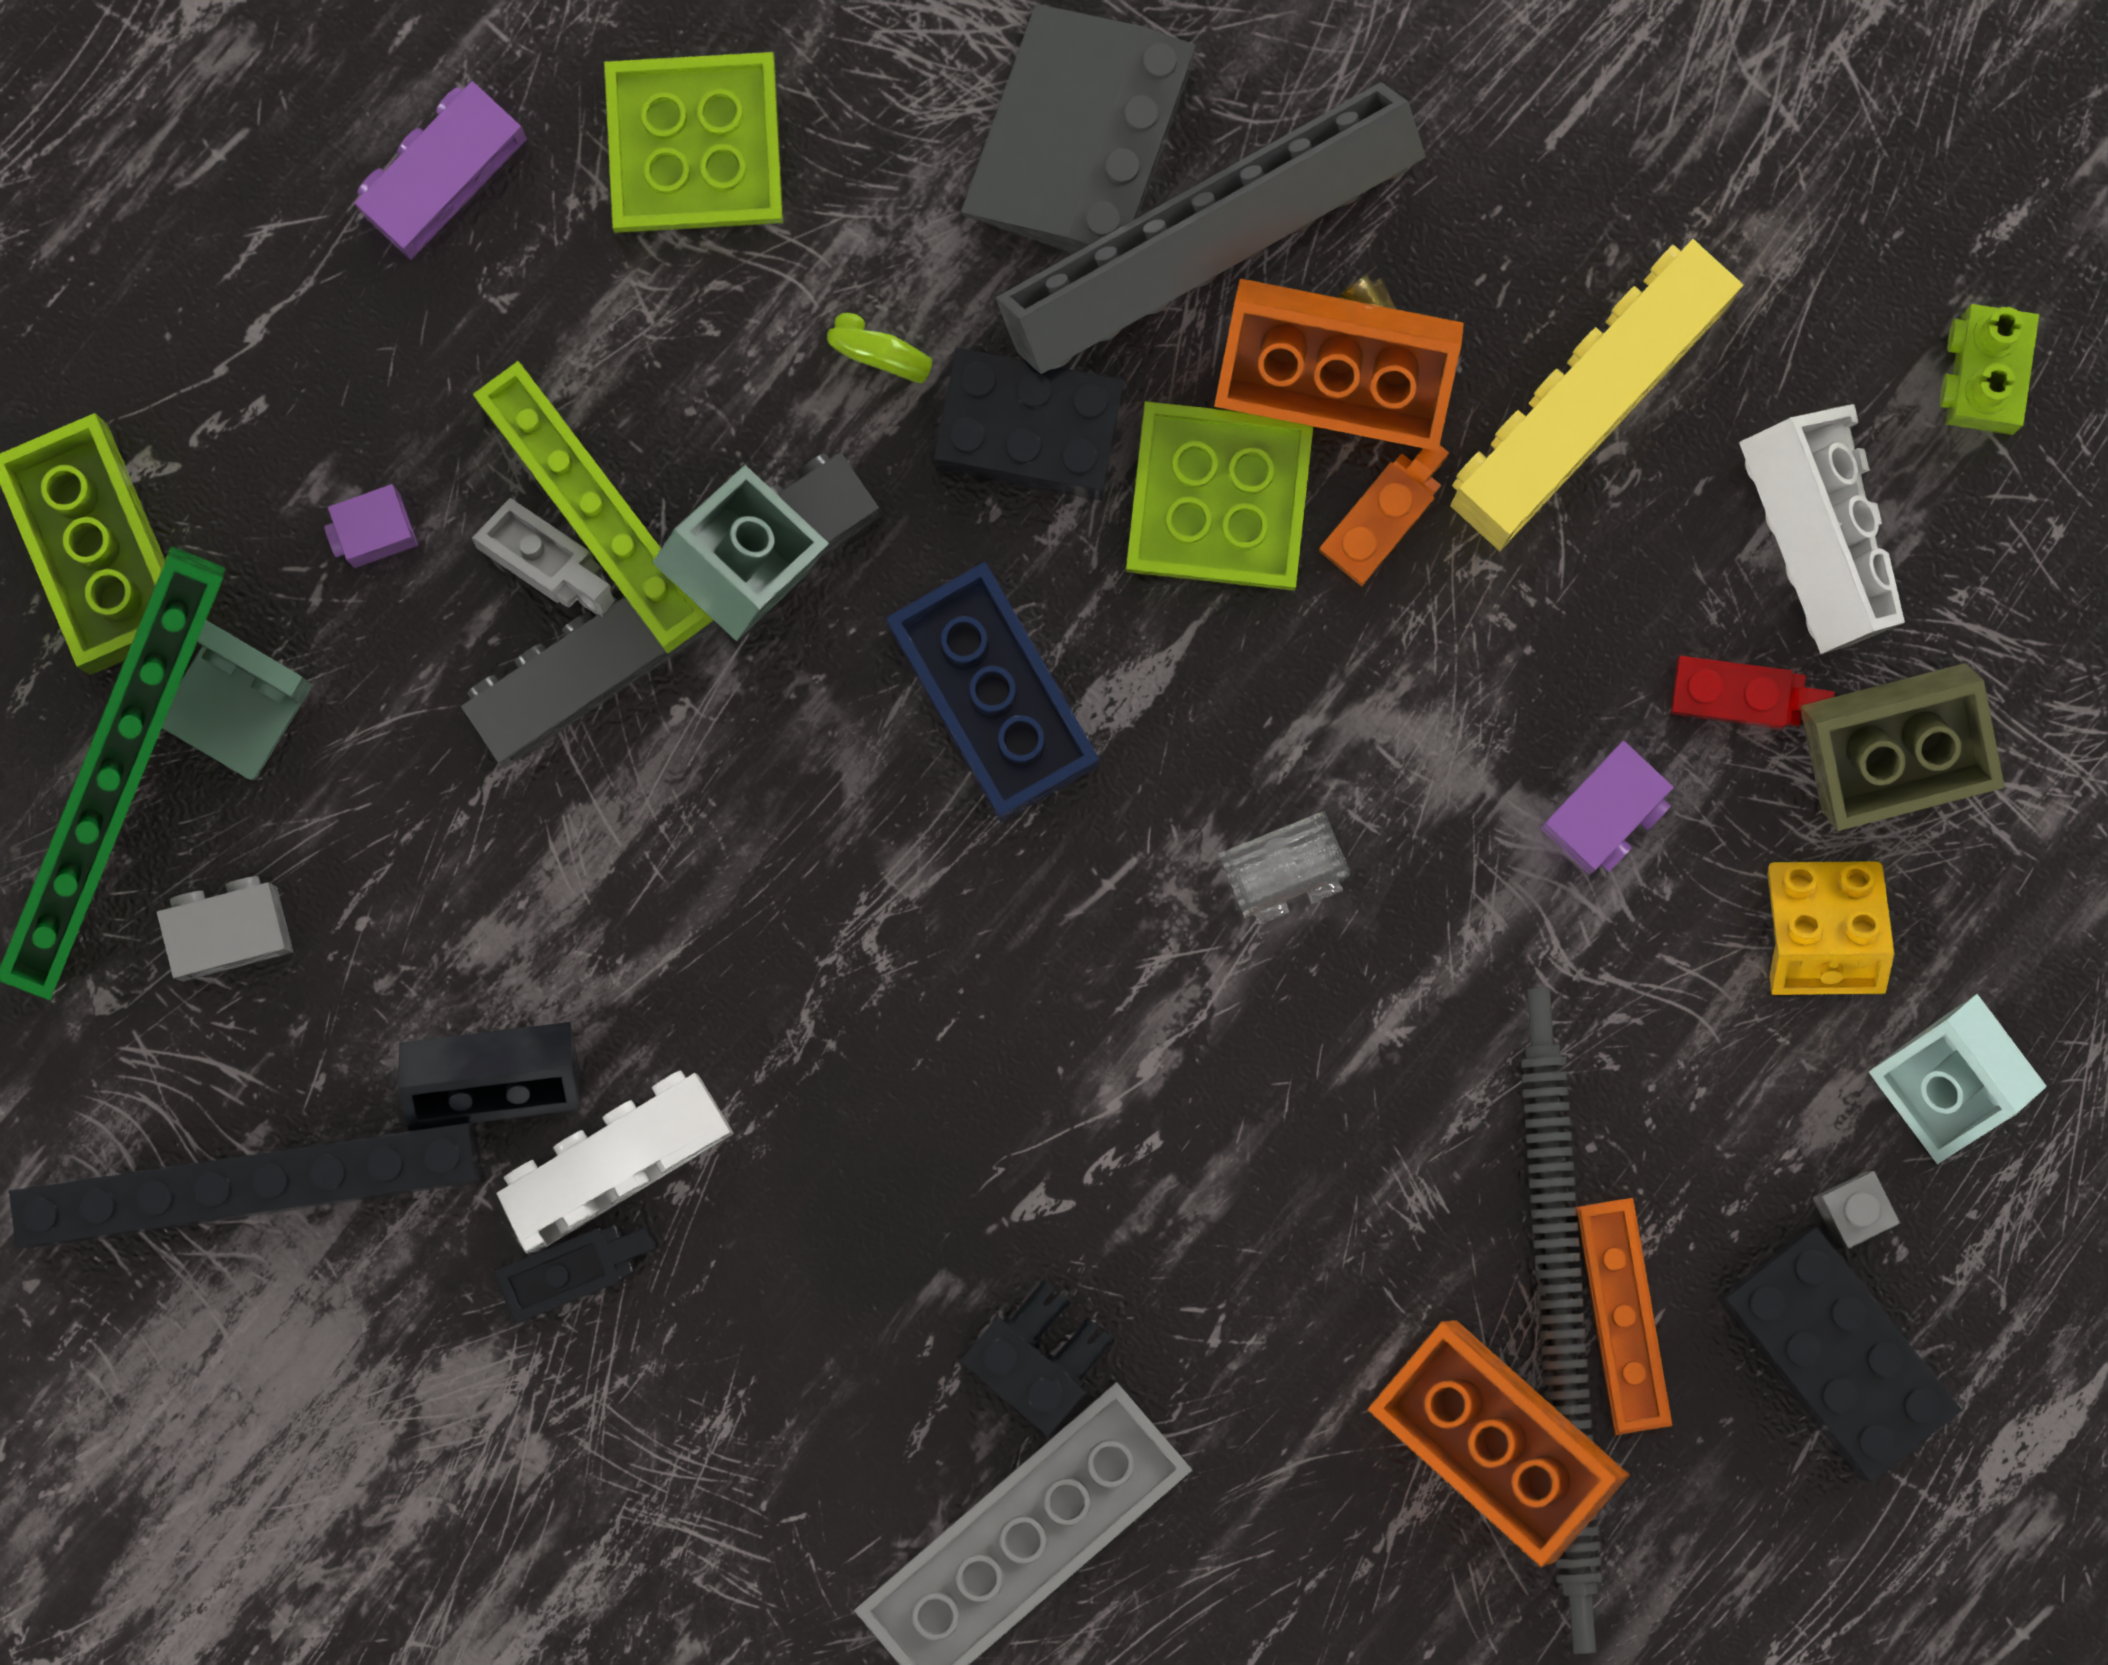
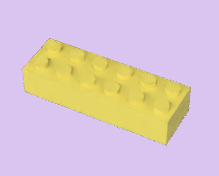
[1450,239,1744,551]

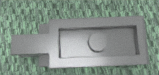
[472,498,617,617]

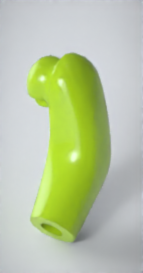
[827,313,932,384]

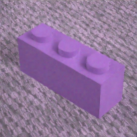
[354,81,527,260]

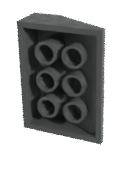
[961,4,1196,253]

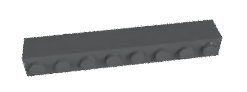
[995,82,1426,374]
[461,452,881,769]

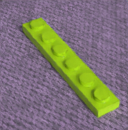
[473,361,714,654]

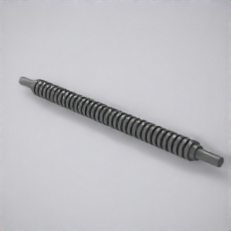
[1520,988,1603,1654]

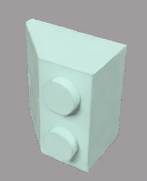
[1869,994,2047,1164]

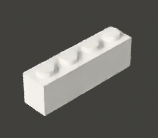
[1739,404,1905,654]
[497,1070,734,1253]

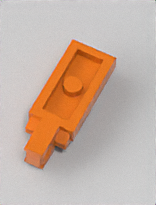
[1318,445,1449,587]

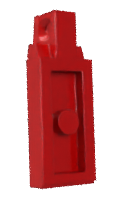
[1670,656,1835,729]

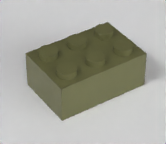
[1800,663,2005,831]

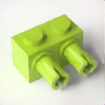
[1939,304,2039,435]

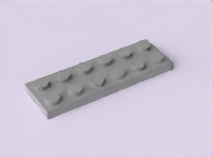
[854,1382,1192,1665]

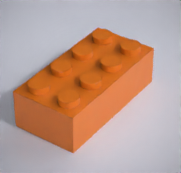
[1214,278,1464,451]
[1367,1320,1630,1567]

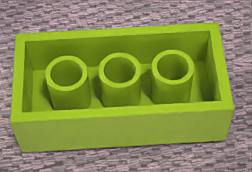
[0,413,165,675]

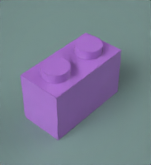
[1540,740,1674,875]

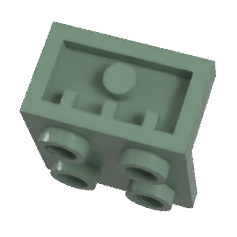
[162,620,313,781]

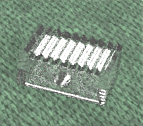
[1217,811,1350,925]

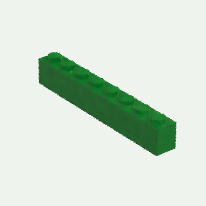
[0,546,225,1000]

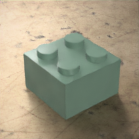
[652,465,829,641]

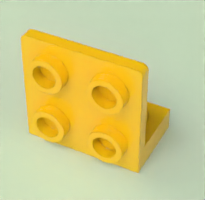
[1768,861,1894,995]

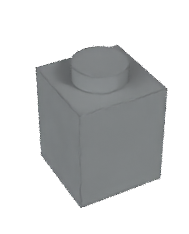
[1812,1171,1900,1249]

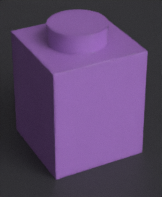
[324,484,418,568]

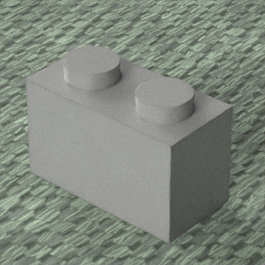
[156,876,294,982]

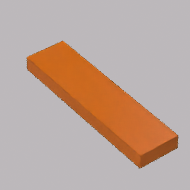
[1576,1198,1672,1435]

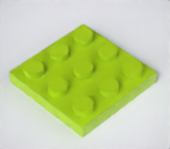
[604,52,783,233]
[1126,401,1313,591]

